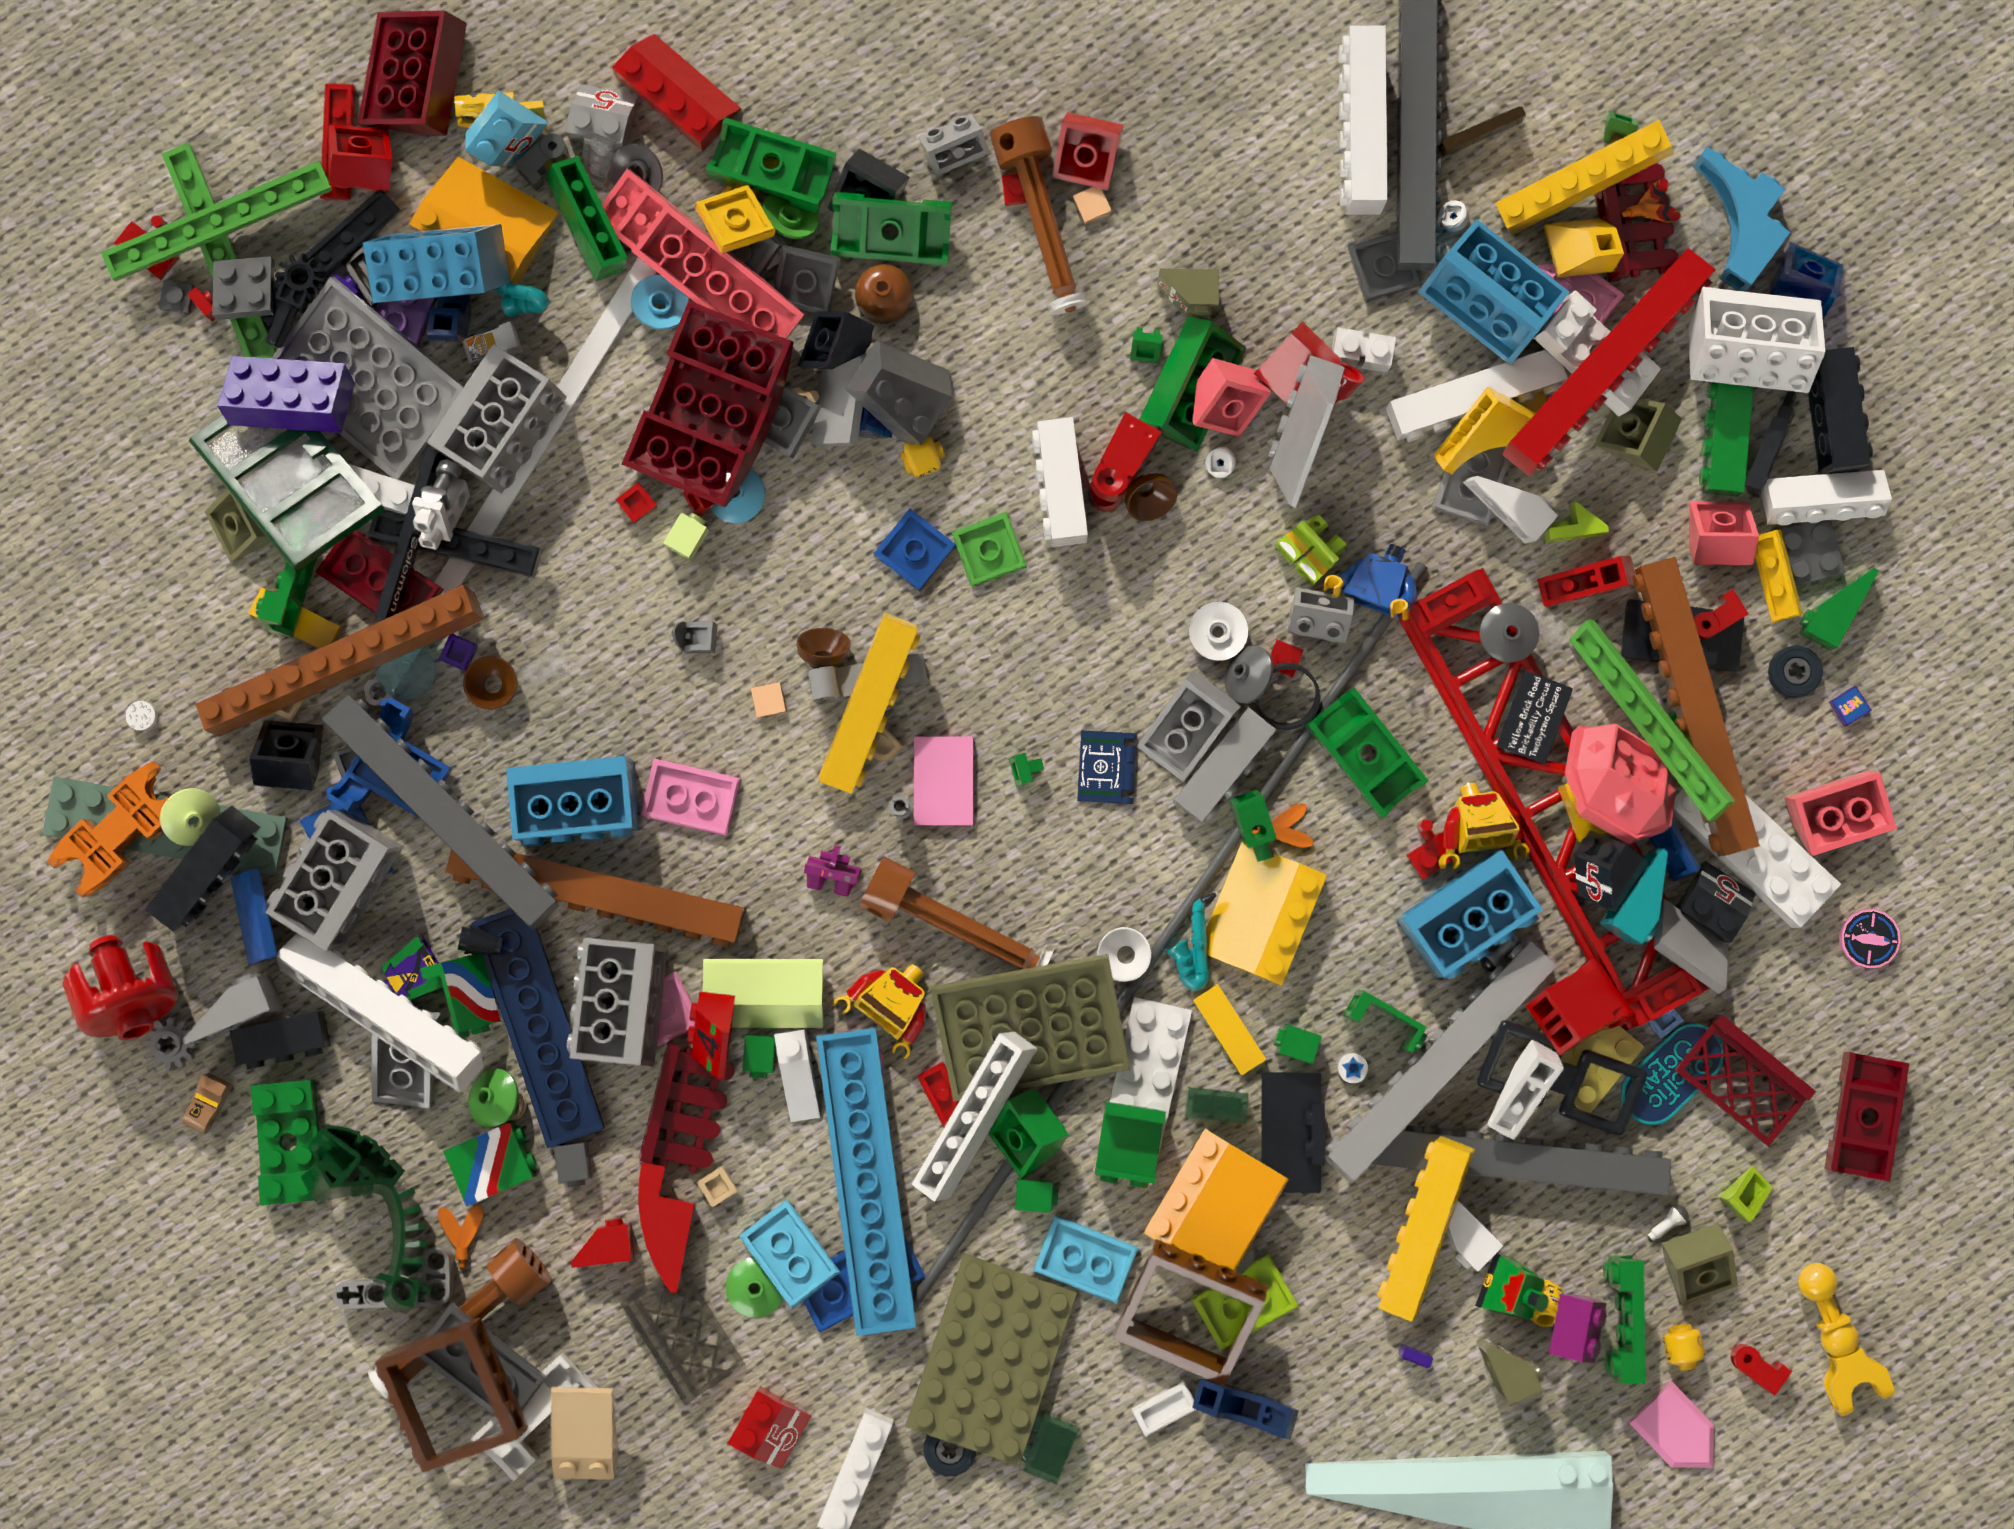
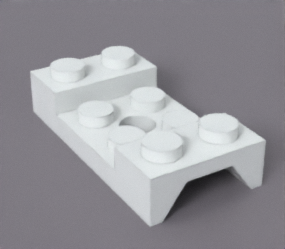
[1534,290,1661,416]

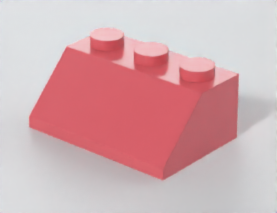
[1784,770,1897,856]

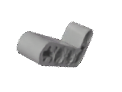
[808,653,928,704]
[332,1246,455,1309]

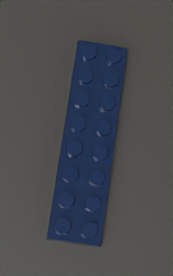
[471,909,605,1149]

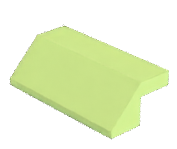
[703,959,824,1028]

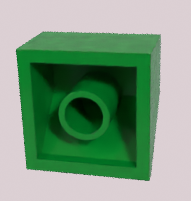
[988,1088,1069,1179]

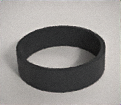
[1254,662,1321,730]

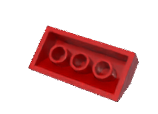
[612,34,741,152]

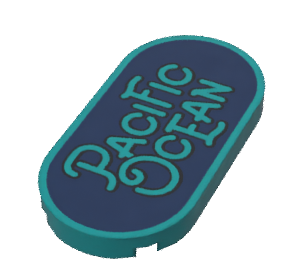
[1621,1023,1724,1125]

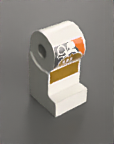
[463,321,523,366]

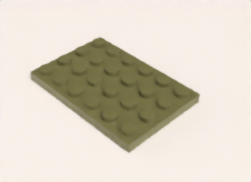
[930,954,1130,1101]
[905,1253,1077,1466]

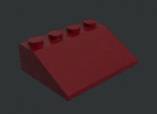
[357,10,467,136]

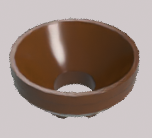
[1124,473,1178,521]
[796,628,851,669]
[463,656,518,710]

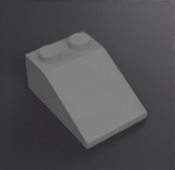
[1137,671,1241,782]
[183,973,284,1045]
[372,1010,441,1109]

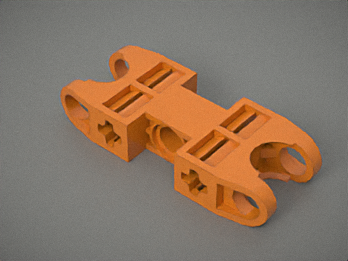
[48,761,169,898]

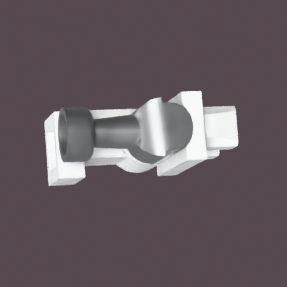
[412,460,470,550]

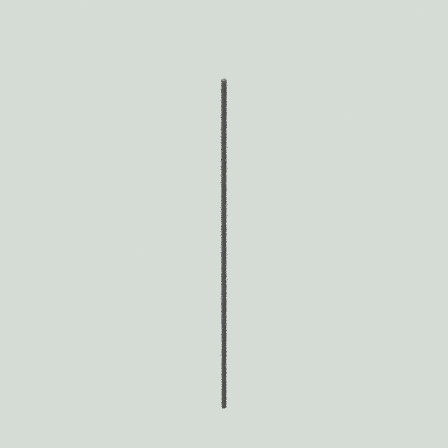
[912,562,1428,1311]

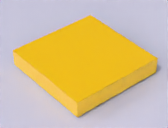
[695,185,775,254]

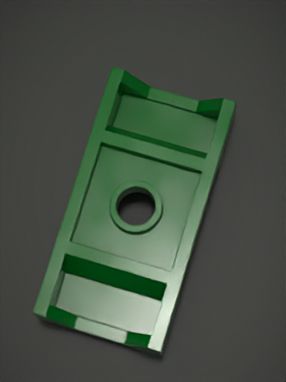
[706,117,836,214]
[830,192,952,265]
[255,507,325,638]
[1305,688,1429,818]
[250,1079,322,1206]
[1603,1255,1646,1384]

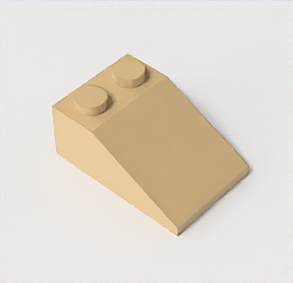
[551,1387,618,1480]

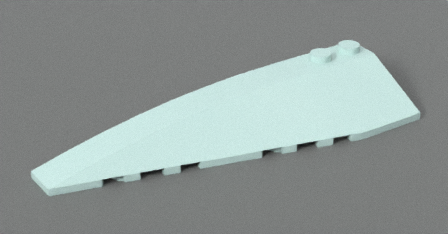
[1305,1451,1613,1529]

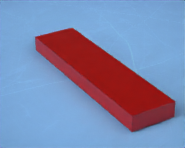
[320,84,356,201]

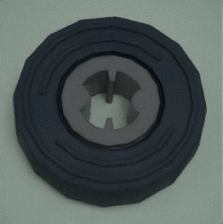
[1768,645,1823,699]
[923,1435,977,1477]

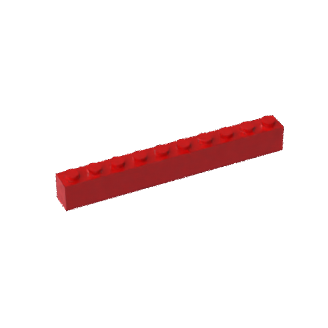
[1502,248,1716,477]

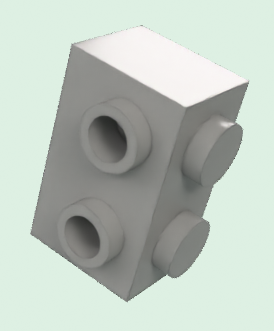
[919,114,990,176]
[1287,587,1354,643]

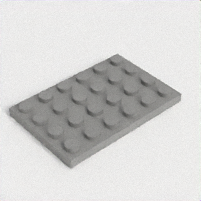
[271,277,465,481]

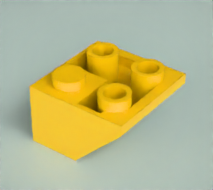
[1543,218,1624,278]

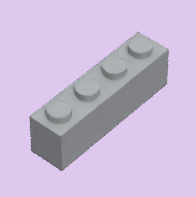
[1173,707,1276,823]

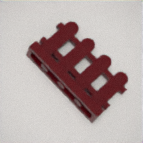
[1594,163,1679,282]
[639,1042,734,1173]

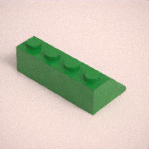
[1140,316,1247,452]

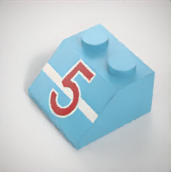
[465,90,548,166]

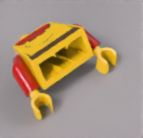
[1439,783,1529,869]
[834,964,926,1059]

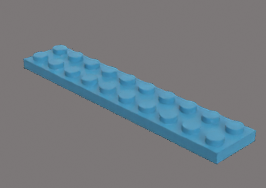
[816,1028,917,1336]

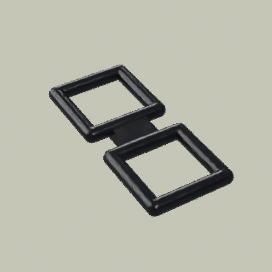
[1477,1020,1647,1136]

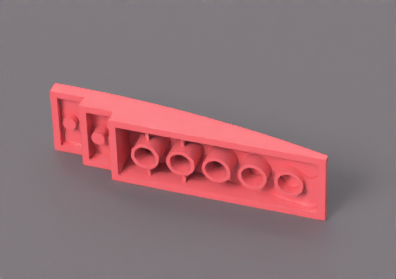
[602,169,805,339]

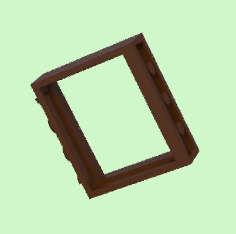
[1113,1239,1268,1386]
[374,1317,528,1473]

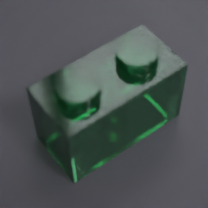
[1184,1086,1249,1124]
[1021,1410,1079,1485]

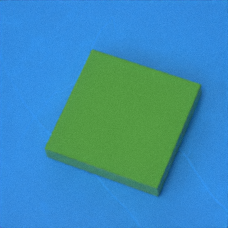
[952,512,1027,587]

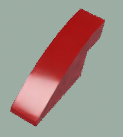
[638,1162,695,1294]

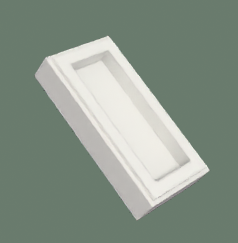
[1131,1381,1196,1437]

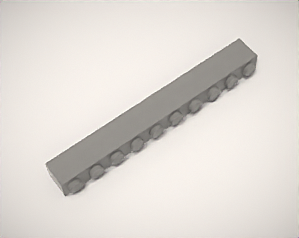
[1324,941,1557,1184]

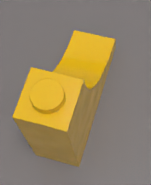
[1433,386,1535,475]

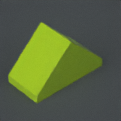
[1719,1166,1773,1222]

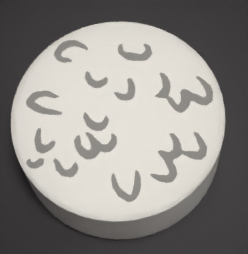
[126,701,158,731]

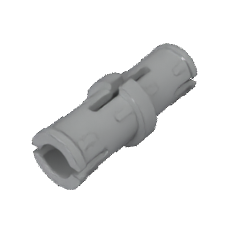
[889,795,913,819]

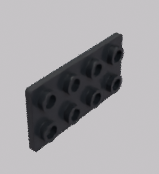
[1620,599,1745,672]
[1261,1072,1325,1193]

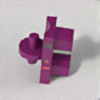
[803,845,861,897]

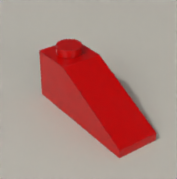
[1537,556,1635,607]

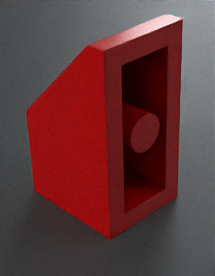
[571,1218,635,1268]

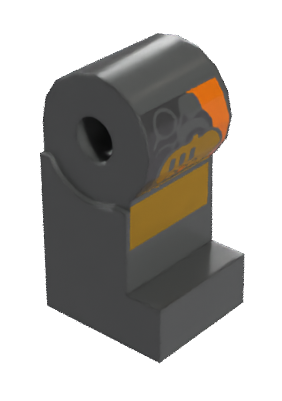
[514,133,568,191]

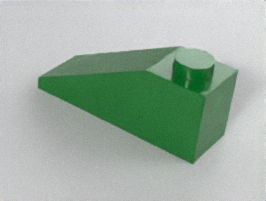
[1799,568,1880,651]

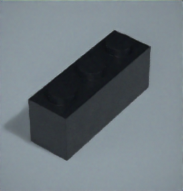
[229,1011,331,1070]

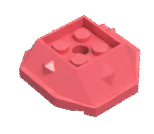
[1565,724,1677,845]

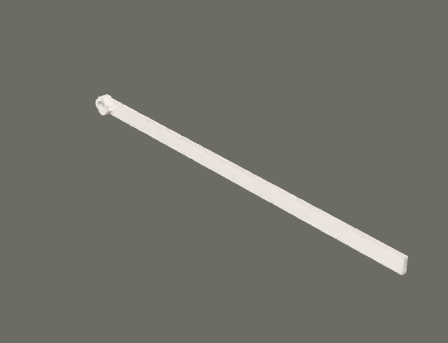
[363,257,657,707]

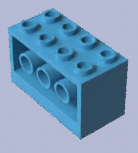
[1418,219,1569,365]
[363,224,510,303]
[506,756,640,847]
[1396,850,1543,979]

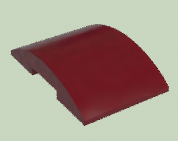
[621,300,793,507]

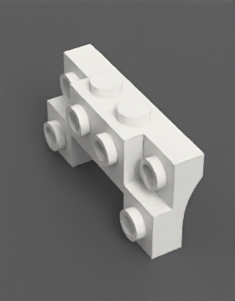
[471,1353,598,1482]

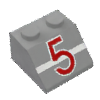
[565,84,639,151]

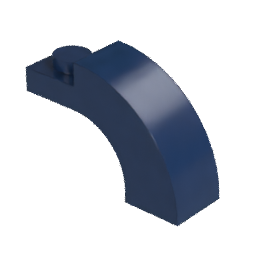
[427,294,471,342]
[1192,1379,1299,1440]

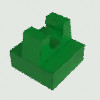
[1603,111,1638,143]
[1130,327,1163,364]
[1009,753,1044,787]

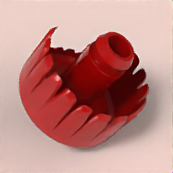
[62,935,178,1040]

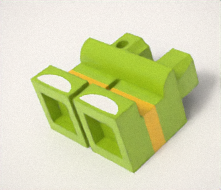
[1274,514,1347,587]

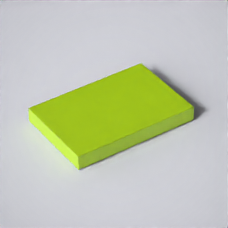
[1191,1253,1298,1351]

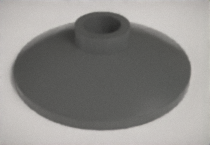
[610,143,663,192]
[1479,603,1539,663]
[1225,646,1273,704]

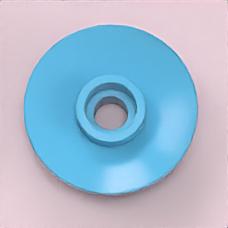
[631,275,689,330]
[711,469,765,523]

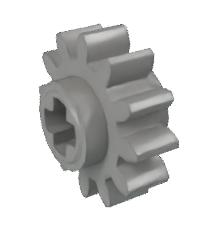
[142,1017,199,1071]

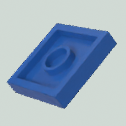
[873,508,956,591]

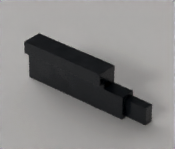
[1745,391,1796,498]

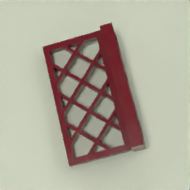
[1674,1014,1817,1147]

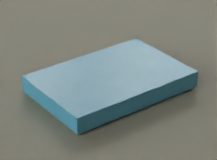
[739,1200,841,1309]
[1033,1215,1139,1304]

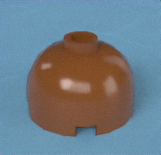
[855,264,913,324]

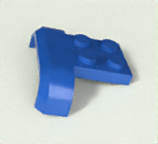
[326,698,453,818]

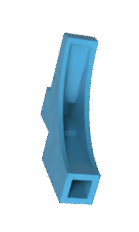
[1693,146,1790,292]

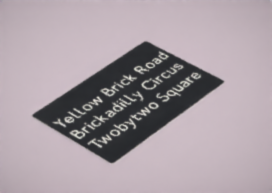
[1497,670,1573,764]

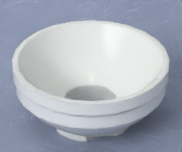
[1097,927,1152,982]

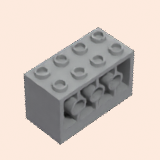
[427,344,567,494]
[265,809,404,951]
[567,938,668,1066]

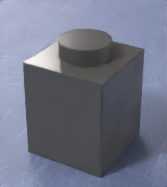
[554,1142,592,1187]

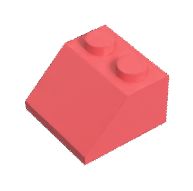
[1193,358,1271,437]
[1689,501,1759,566]

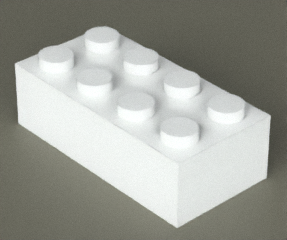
[1032,417,1088,547]

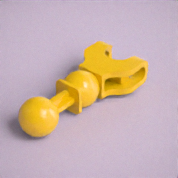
[1798,1263,1895,1417]

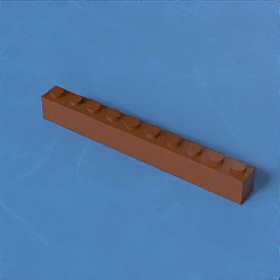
[1633,557,1760,857]
[195,585,485,737]
[445,850,746,947]

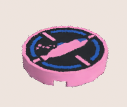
[1839,909,1901,968]

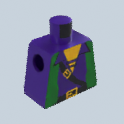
[381,936,444,1001]

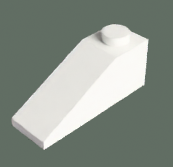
[1463,476,1558,543]
[774,1029,820,1122]
[1487,1040,1564,1140]
[1447,1201,1503,1271]

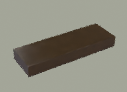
[1438,106,1526,158]

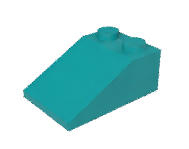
[1599,848,1668,944]

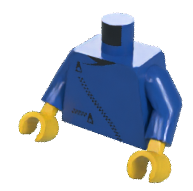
[1323,544,1418,620]

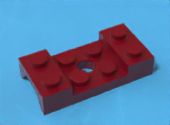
[1824,1051,1910,1182]

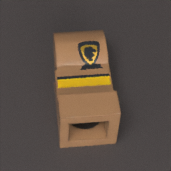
[183,1073,233,1134]

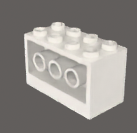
[1688,287,1825,393]

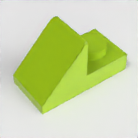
[1544,501,1609,543]

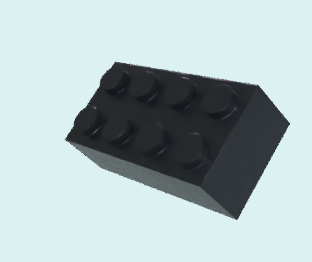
[1807,347,1873,475]
[145,806,261,932]

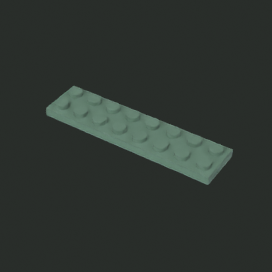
[42,776,288,876]

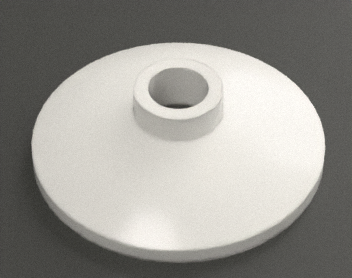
[1189,602,1248,661]

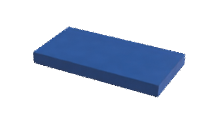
[803,1234,926,1333]

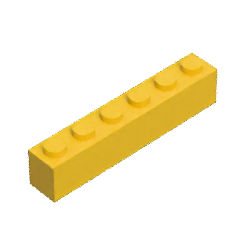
[1495,120,1674,235]
[819,612,921,794]
[1377,1136,1475,1322]

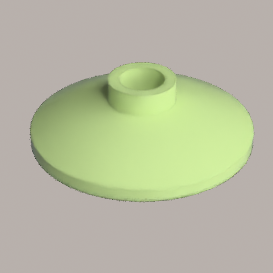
[160,788,221,846]

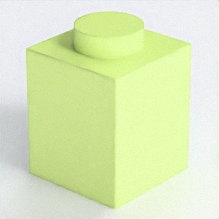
[663,512,709,561]

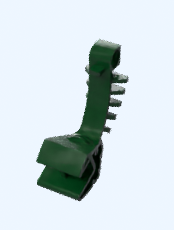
[301,1125,431,1314]

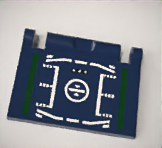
[1077,730,1137,804]

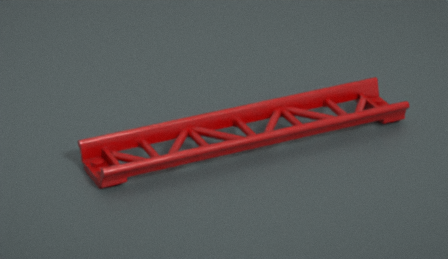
[1398,568,1709,1031]

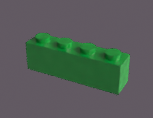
[546,156,628,282]
[1699,382,1754,497]

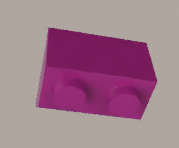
[1549,1293,1607,1363]

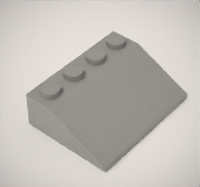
[1268,355,1344,508]

